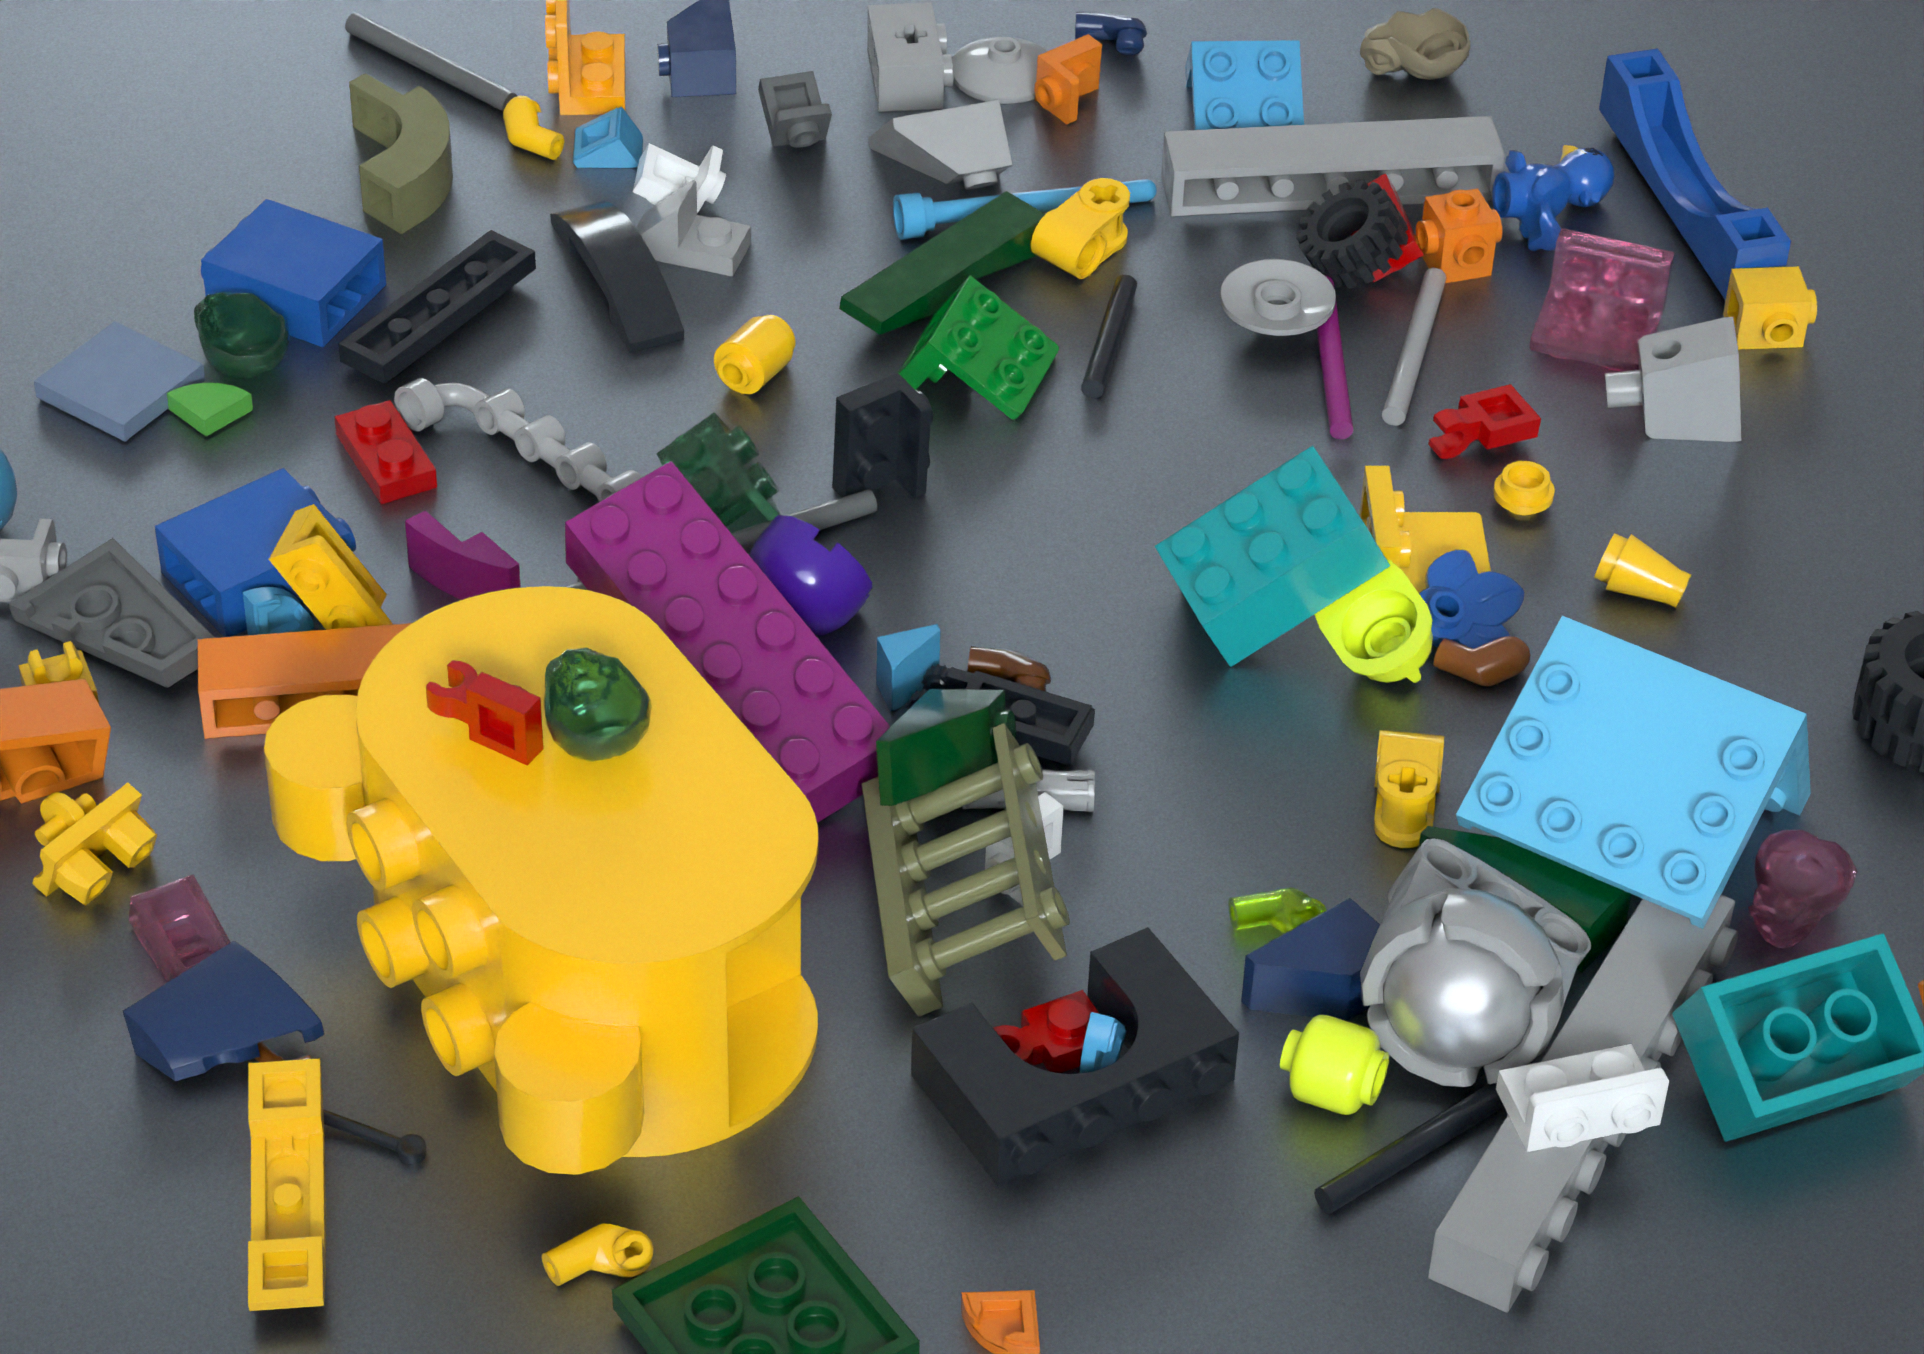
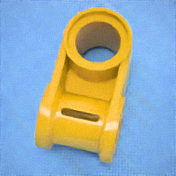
[1031,178,1130,279]
[1374,730,1445,848]

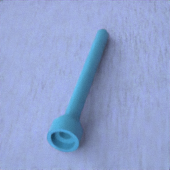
[893,179,1157,240]

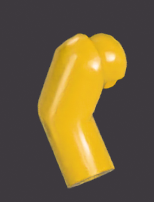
[503,95,564,160]

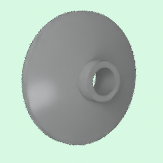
[952,37,1047,104]
[1220,259,1336,336]

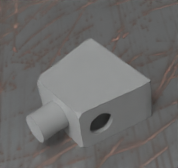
[1605,317,1741,442]

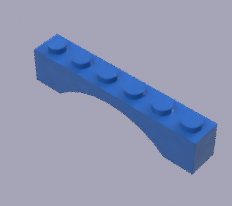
[1599,48,1791,300]

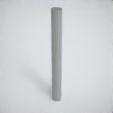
[1382,268,1446,426]

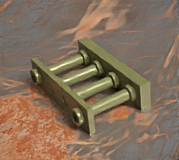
[862,723,1070,1017]

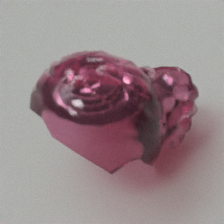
[1748,830,1858,948]

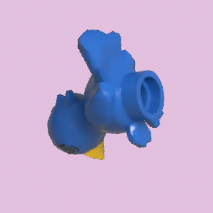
[1492,145,1614,252]

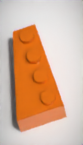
[0,679,111,804]

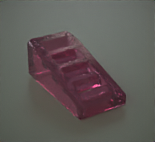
[129,874,231,982]

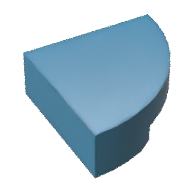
[243,587,314,635]
[1080,1012,1127,1074]

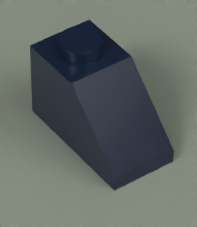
[657,0,736,97]
[1241,898,1380,1021]

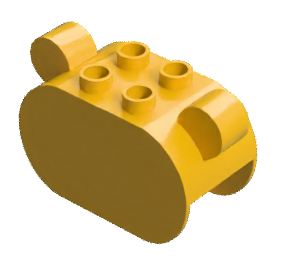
[264,586,818,1175]

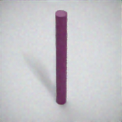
[1317,275,1353,439]

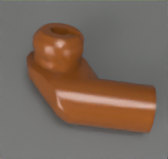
[1433,636,1531,687]

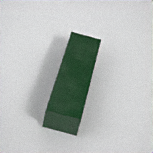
[839,191,1045,335]

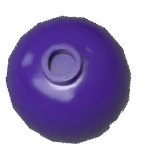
[749,515,873,636]

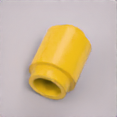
[714,315,796,394]

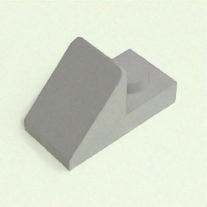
[636,180,751,277]

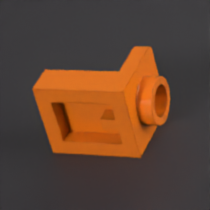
[1034,34,1102,125]

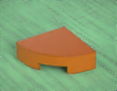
[961,1290,1040,1354]

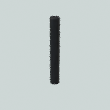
[1081,275,1137,398]

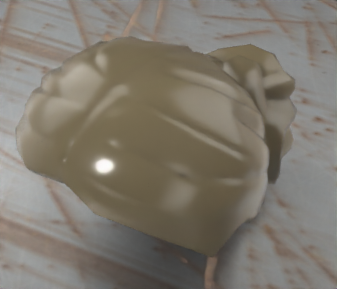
[1360,8,1470,80]

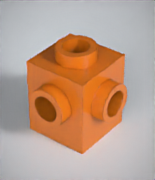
[1416,188,1502,283]

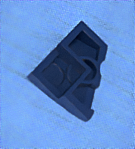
[123,941,324,1081]

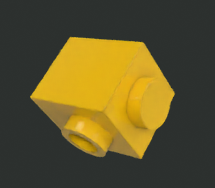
[1723,266,1817,350]

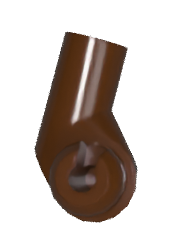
[967,646,1051,692]

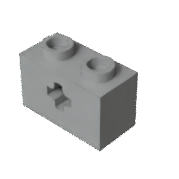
[867,2,953,112]

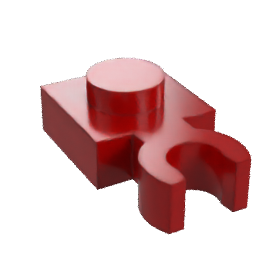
[993,990,1099,1073]

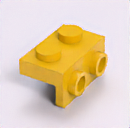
[269,504,393,629]

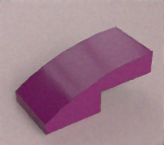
[405,510,521,600]

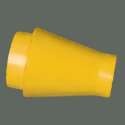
[1594,533,1692,608]

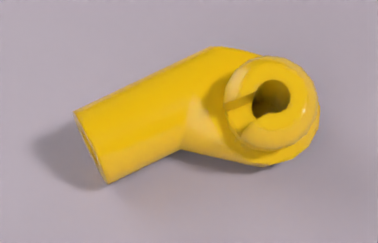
[542,1223,654,1286]

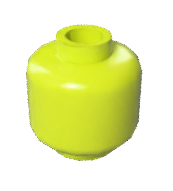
[1280,1015,1389,1115]

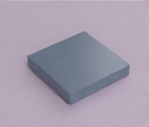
[34,321,205,441]

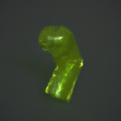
[1228,887,1327,933]

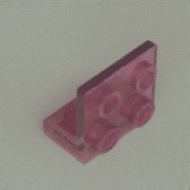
[1529,228,1675,371]

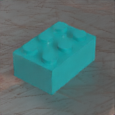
[1155,445,1390,667]
[1672,933,1924,1142]

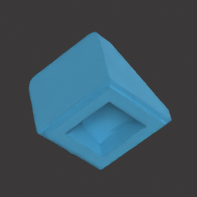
[573,107,643,168]
[876,624,940,711]

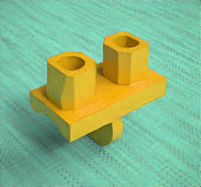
[32,782,157,906]

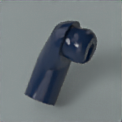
[1075,12,1147,55]

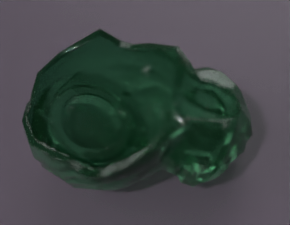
[194,291,290,379]
[544,648,652,762]

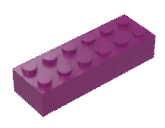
[565,461,891,823]

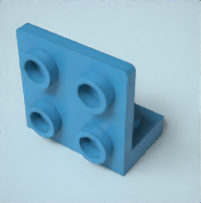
[1185,40,1304,130]

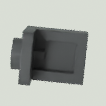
[758,71,832,148]

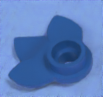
[1419,550,1525,649]

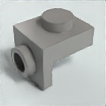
[0,518,67,602]

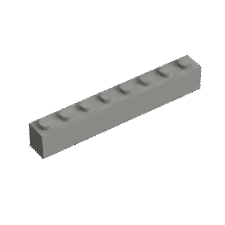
[1428,895,1739,1313]

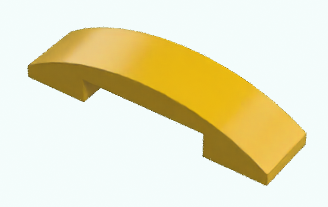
[248,1058,326,1311]

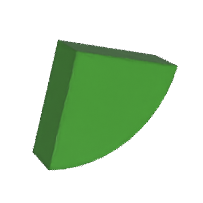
[167,383,253,436]

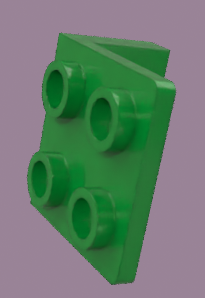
[897,275,1059,420]

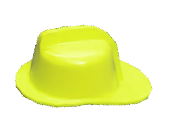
[1314,559,1433,683]

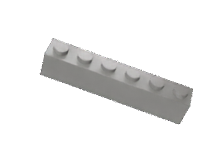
[1161,116,1505,216]

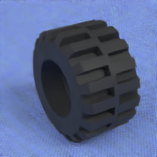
[1852,611,1924,772]

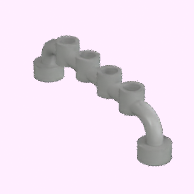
[394,378,642,502]

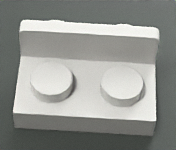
[1496,1044,1669,1152]

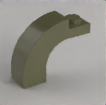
[349,73,453,234]

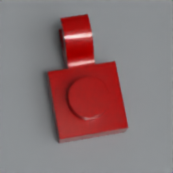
[1428,384,1541,459]
[426,660,544,766]

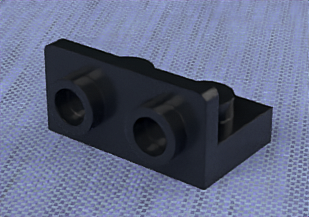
[832,372,933,498]

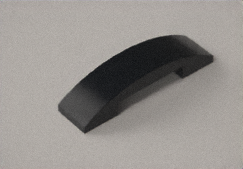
[550,201,684,353]

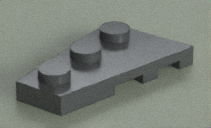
[8,538,215,688]

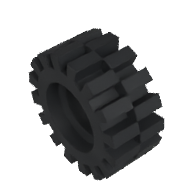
[1296,180,1408,288]

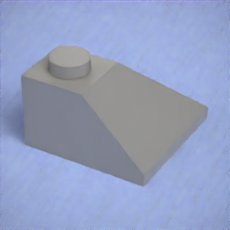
[868,100,1012,189]

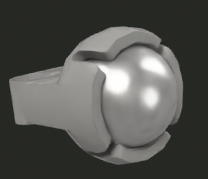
[1360,838,1591,1087]

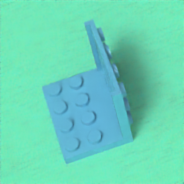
[1456,616,1811,929]

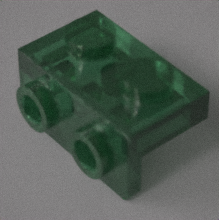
[656,412,781,527]

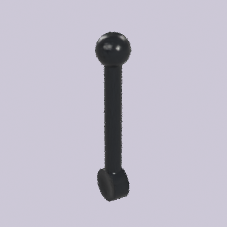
[323,1109,426,1165]

